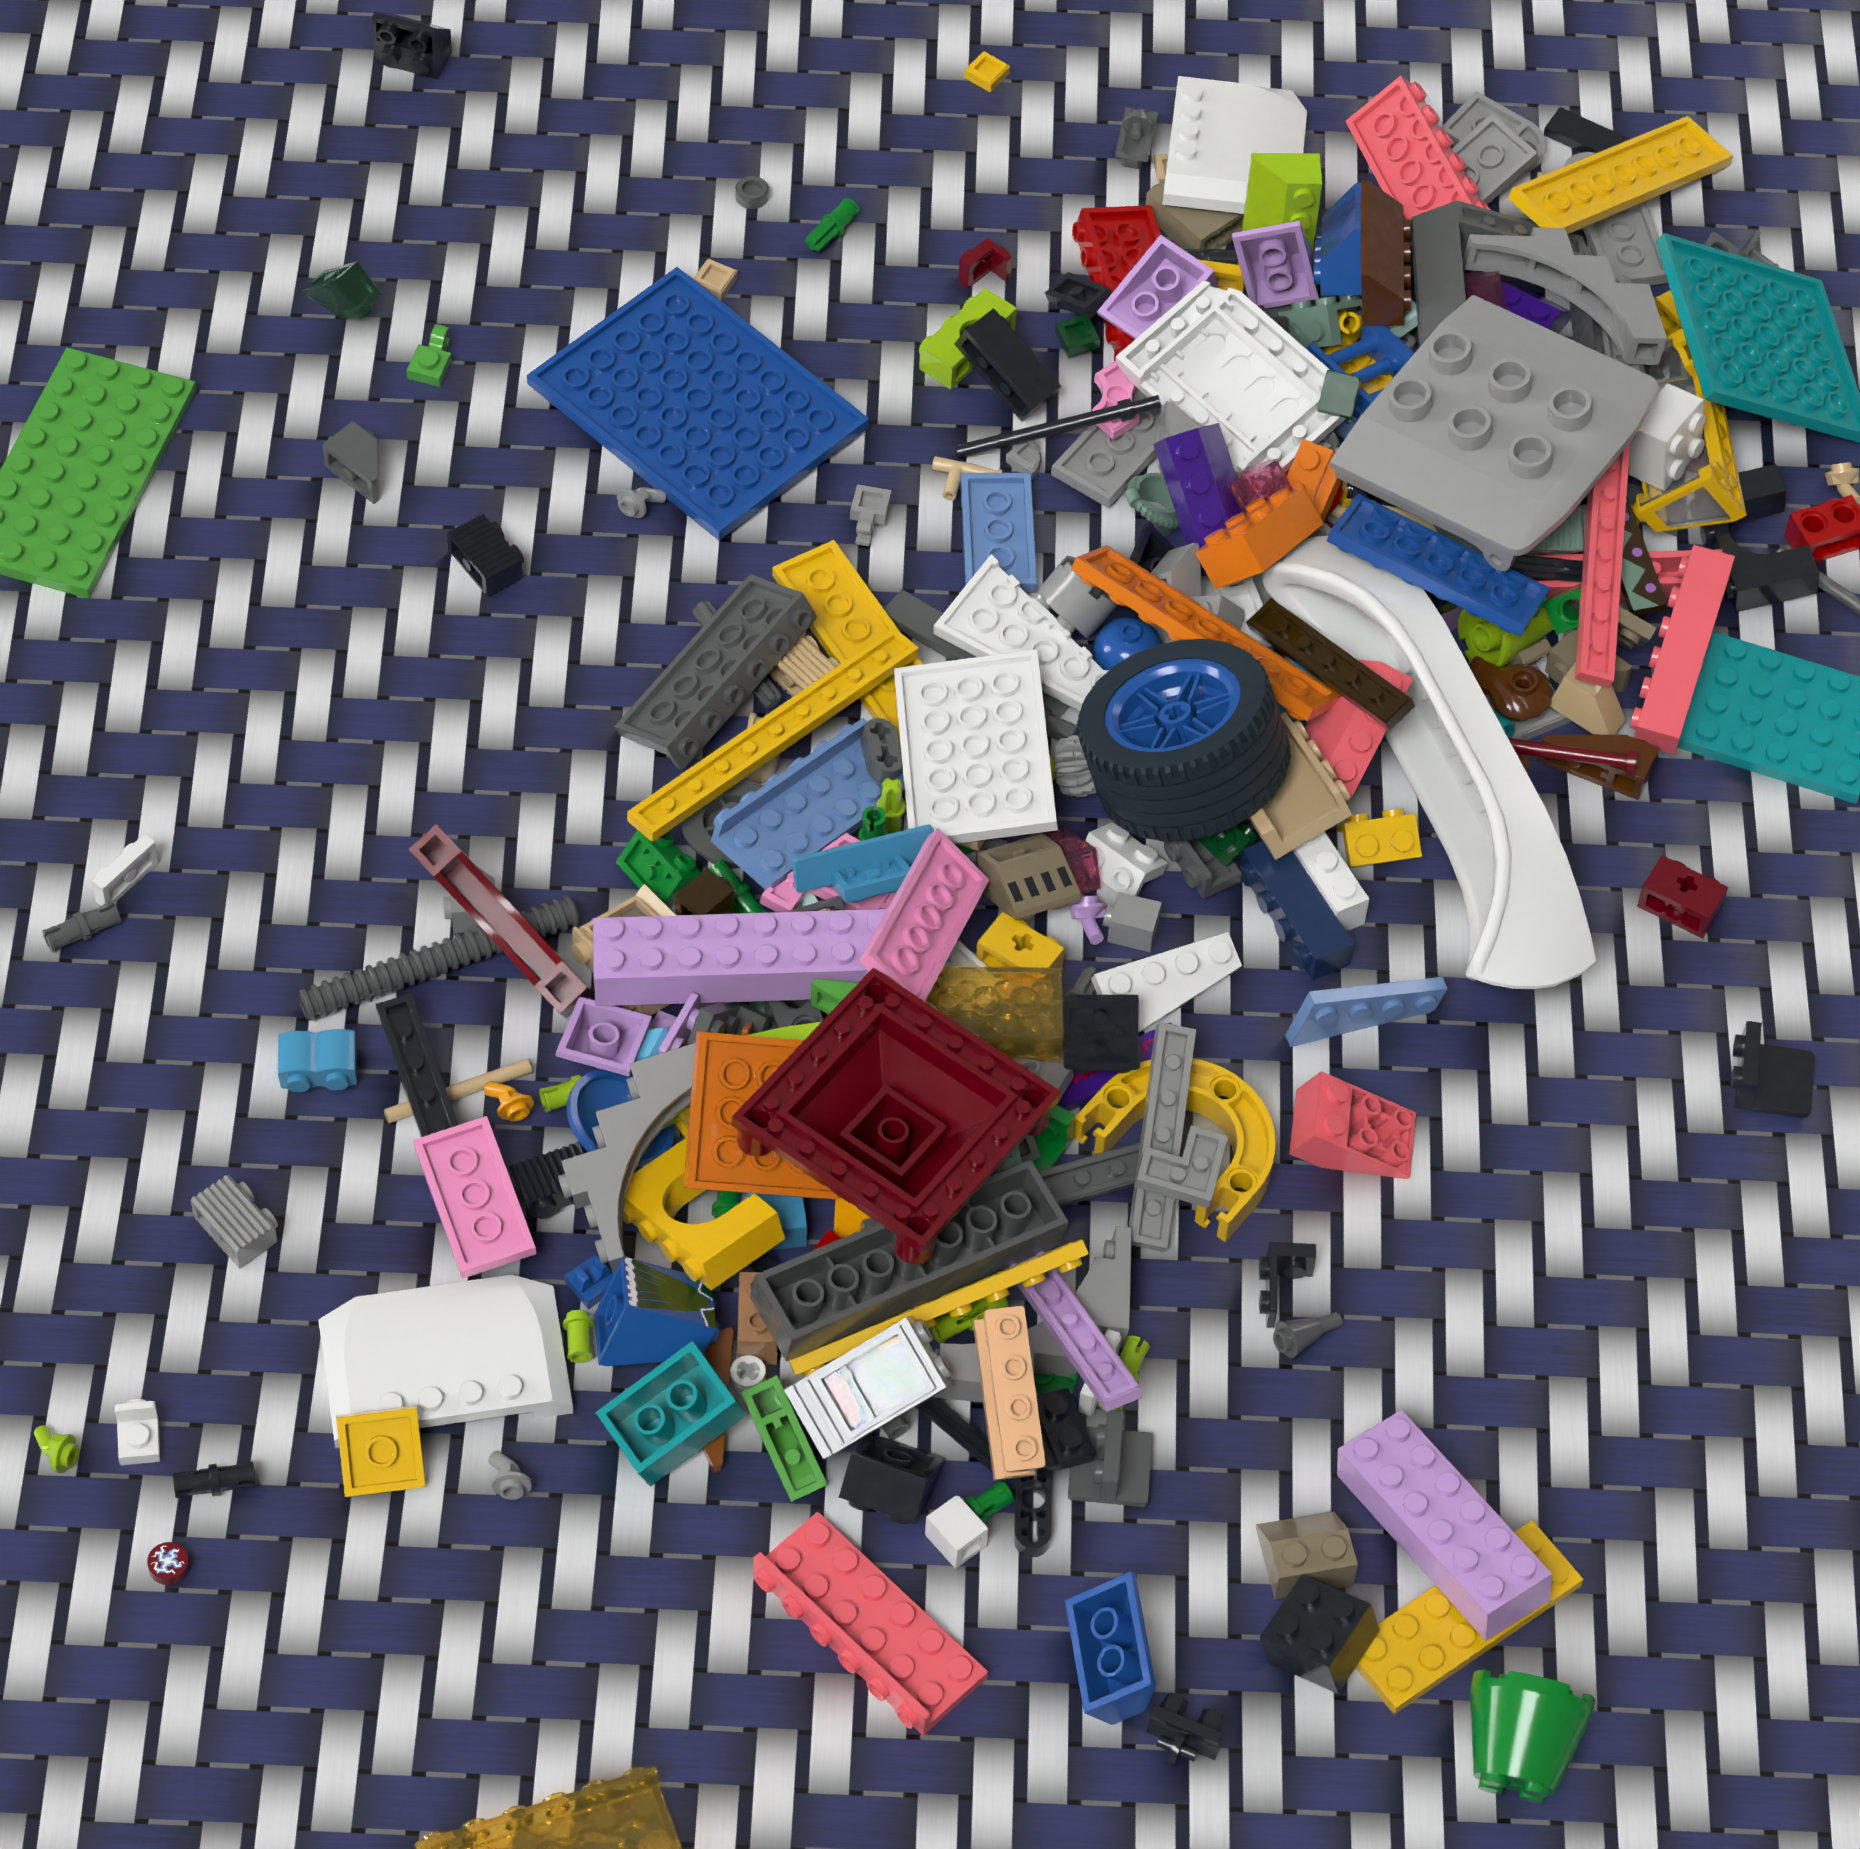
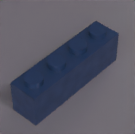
[1238,841,1355,981]

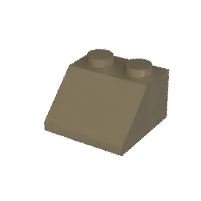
[1256,1511,1358,1599]

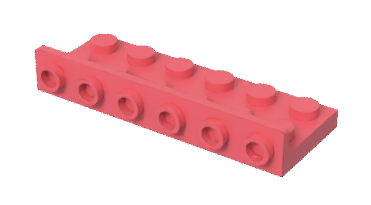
[1345,75,1490,220]
[753,1512,988,1736]

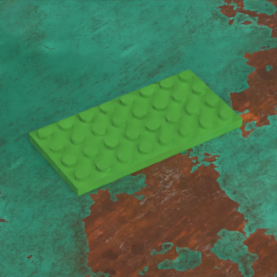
[0,347,197,599]

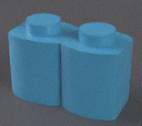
[278,1029,357,1092]

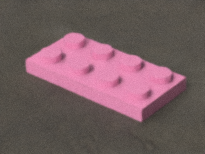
[413,1116,537,1279]

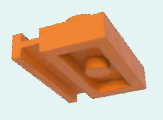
[1281,439,1342,523]

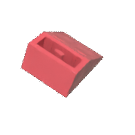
[1289,1071,1416,1179]

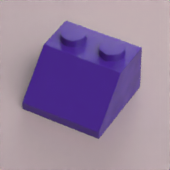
[1487,281,1571,334]

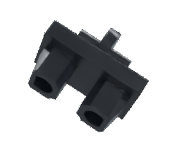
[1146,1692,1223,1767]

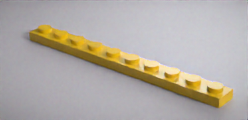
[627,627,919,842]

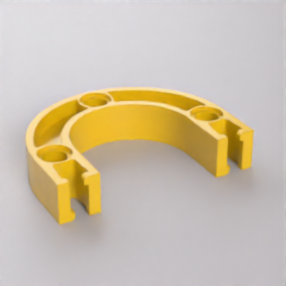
[1074,1058,1276,1242]

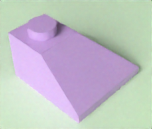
[556,996,652,1076]

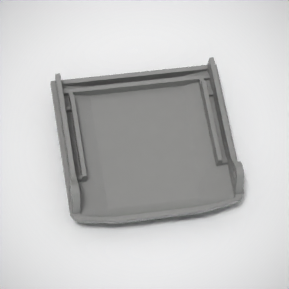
[1330,295,1658,571]

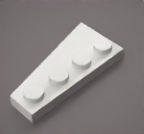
[1091,932,1242,1033]

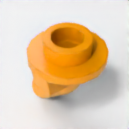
[484,1081,534,1122]

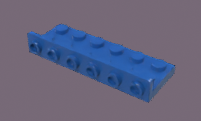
[1327,494,1550,637]

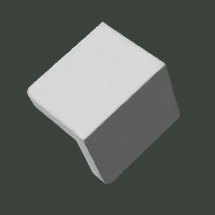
[925,1496,988,1569]

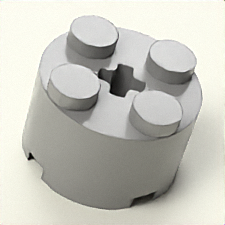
[1034,555,1118,638]

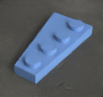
[1285,977,1447,1047]

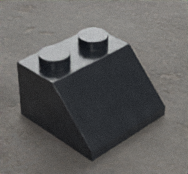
[839,1433,945,1524]

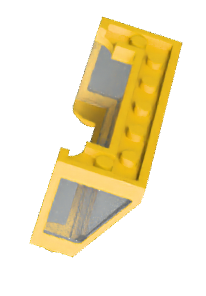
[1633,328,1747,533]

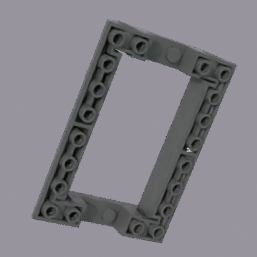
[1410,200,1605,355]

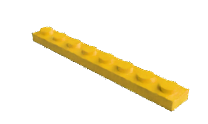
[789,1239,1089,1378]

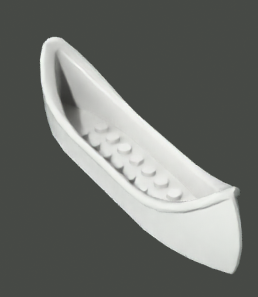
[1263,536,1596,989]

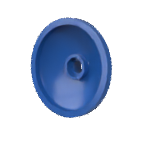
[567,1069,674,1171]

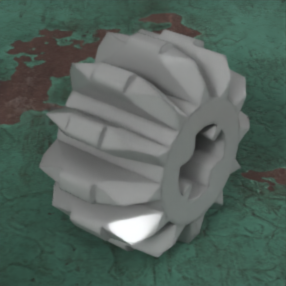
[1053,735,1097,797]

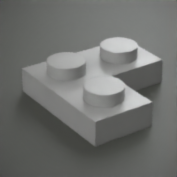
[1134,1125,1228,1208]

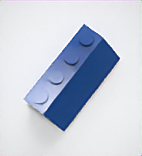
[1314,183,1362,296]

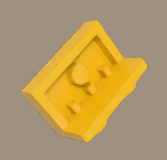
[1337,808,1422,868]

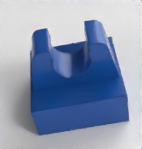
[564,1254,614,1309]

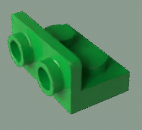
[616,830,701,908]

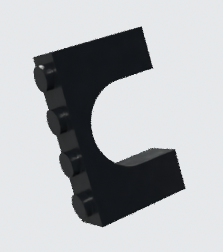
[1689,464,1820,612]

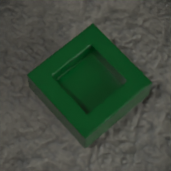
[1055,316,1100,357]

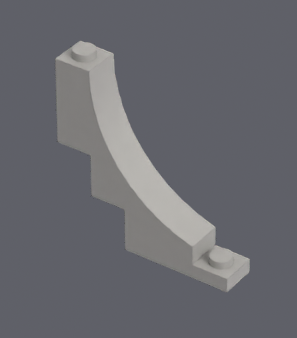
[934,1226,1131,1402]

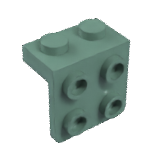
[1278,295,1362,349]

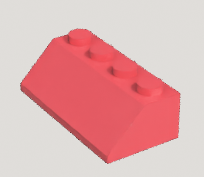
[1304,660,1413,804]

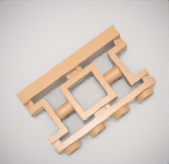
[973,1306,1045,1481]

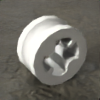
[730,1355,766,1394]

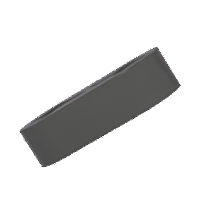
[860,718,902,783]

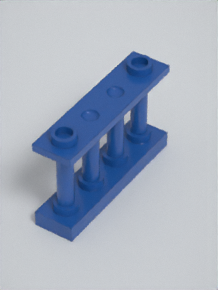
[1307,324,1414,420]

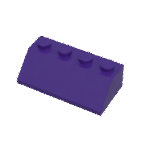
[1153,423,1247,577]

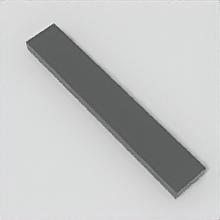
[884,589,1070,718]

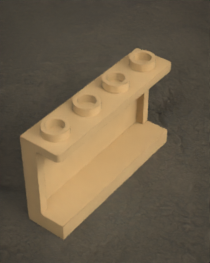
[1248,712,1352,860]

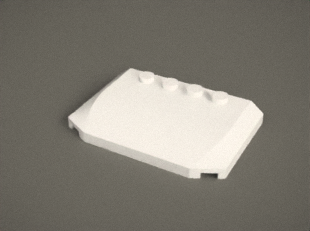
[1162,76,1307,214]
[1116,280,1346,493]
[318,1275,573,1448]

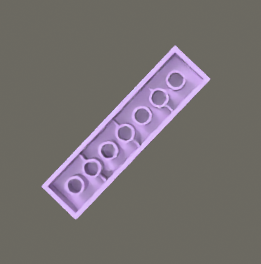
[593,909,887,1006]

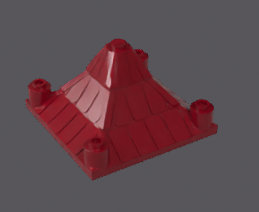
[731,968,1062,1265]

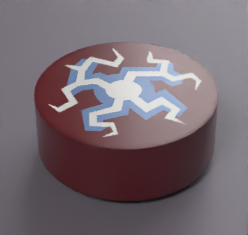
[147,1542,189,1585]

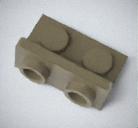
[1617,606,1657,650]

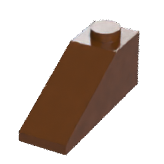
[1537,735,1659,800]

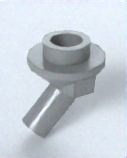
[617,487,666,518]
[488,1451,532,1500]

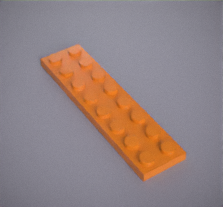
[1071,545,1341,721]

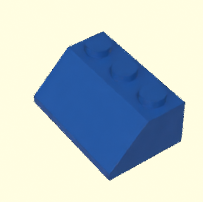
[1065,1571,1156,1725]

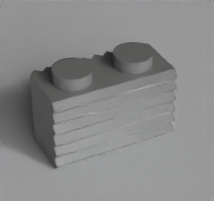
[191,1175,278,1268]

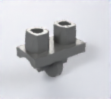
[1115,107,1158,169]

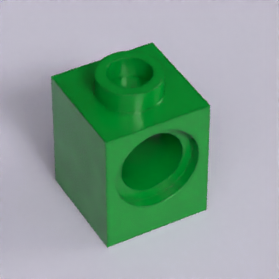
[1544,584,1581,635]

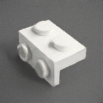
[1076,822,1168,896]

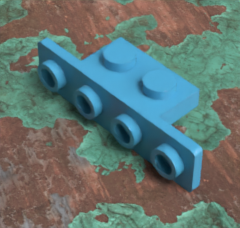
[792,824,934,903]

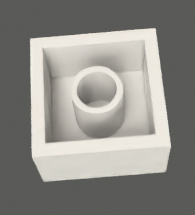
[1629,383,1706,491]

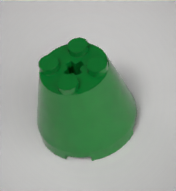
[1470,1669,1595,1804]

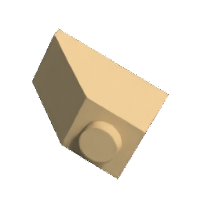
[1550,662,1626,735]

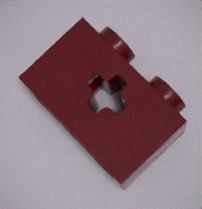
[1637,855,1728,939]

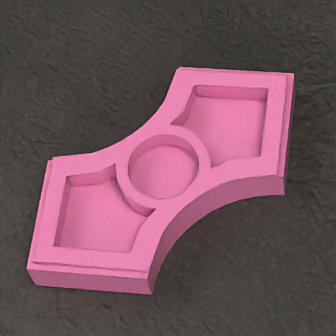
[1092,361,1140,440]

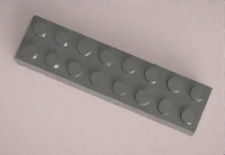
[750,1159,1069,1362]

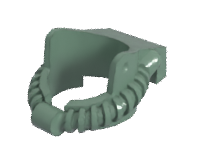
[1124,473,1181,537]

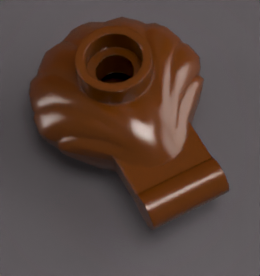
[1469,656,1553,722]

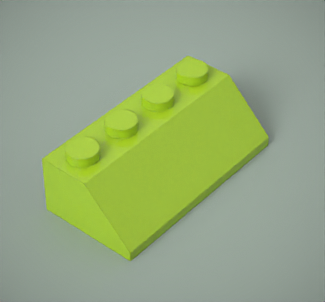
[1242,153,1322,253]

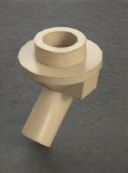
[1825,462,1860,505]

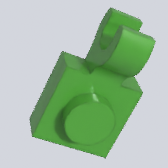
[406,324,452,387]

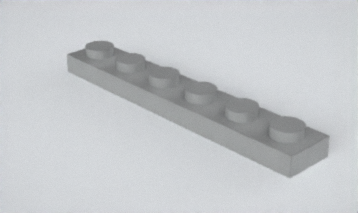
[1129,1022,1196,1252]

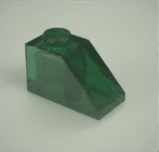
[302,261,381,319]

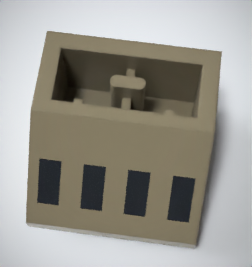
[977,833,1081,920]

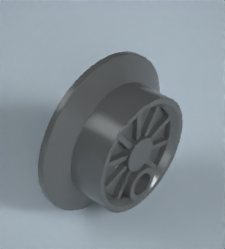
[681,779,763,869]

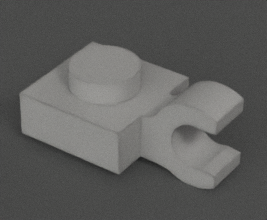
[850,484,891,546]

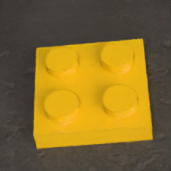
[336,1405,425,1497]

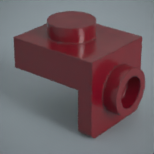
[958,238,1012,289]

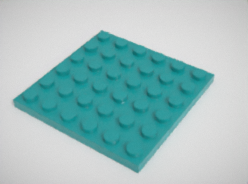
[1656,233,1860,443]

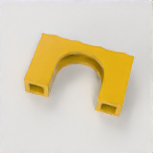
[623,1137,785,1290]

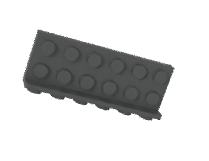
[614,574,817,770]

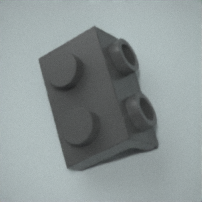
[1164,839,1242,899]

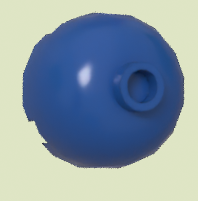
[1092,617,1163,670]

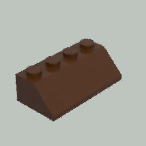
[1361,180,1411,326]

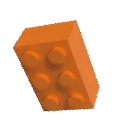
[1195,487,1324,590]

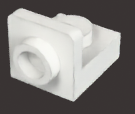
[115,1399,160,1466]

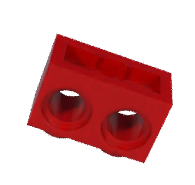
[1784,495,1860,562]

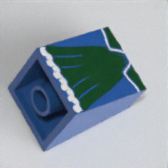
[594,1256,719,1366]

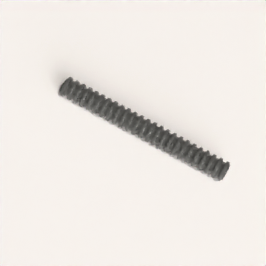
[298,895,580,1021]

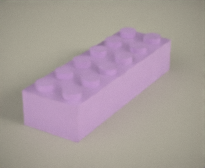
[1337,1410,1552,1641]

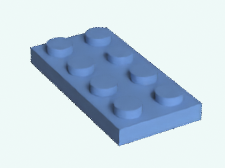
[960,473,1037,592]

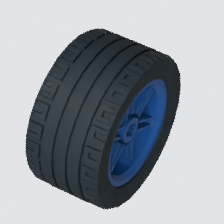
[1077,639,1291,841]

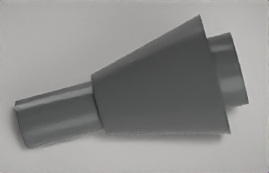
[1273,1312,1343,1358]

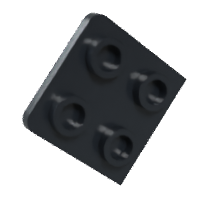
[1062,995,1140,1073]
[1730,1021,1815,1118]

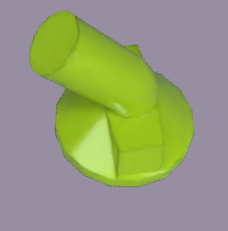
[34,1425,79,1473]

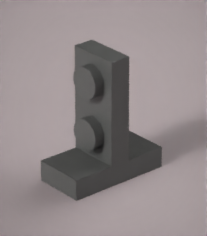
[687,1002,772,1044]

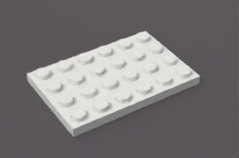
[894,649,1058,844]

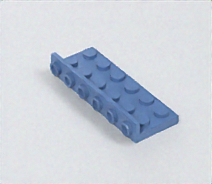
[710,718,905,890]

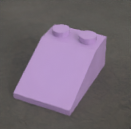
[1232,221,1319,309]
[1097,235,1218,339]

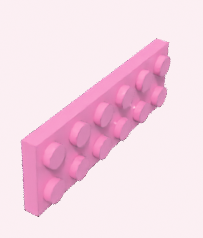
[859,828,989,1001]

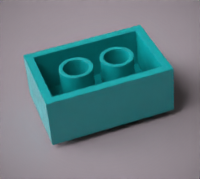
[595,1341,747,1487]

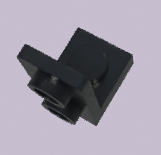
[1259,1242,1316,1328]

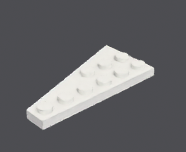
[933,554,1109,711]

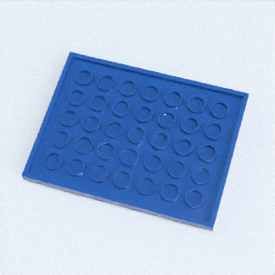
[527,267,869,541]

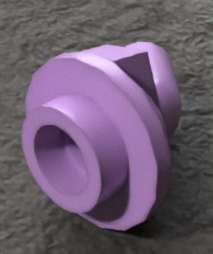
[1069,896,1106,945]

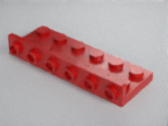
[1072,205,1161,362]

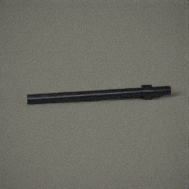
[956,395,1162,459]

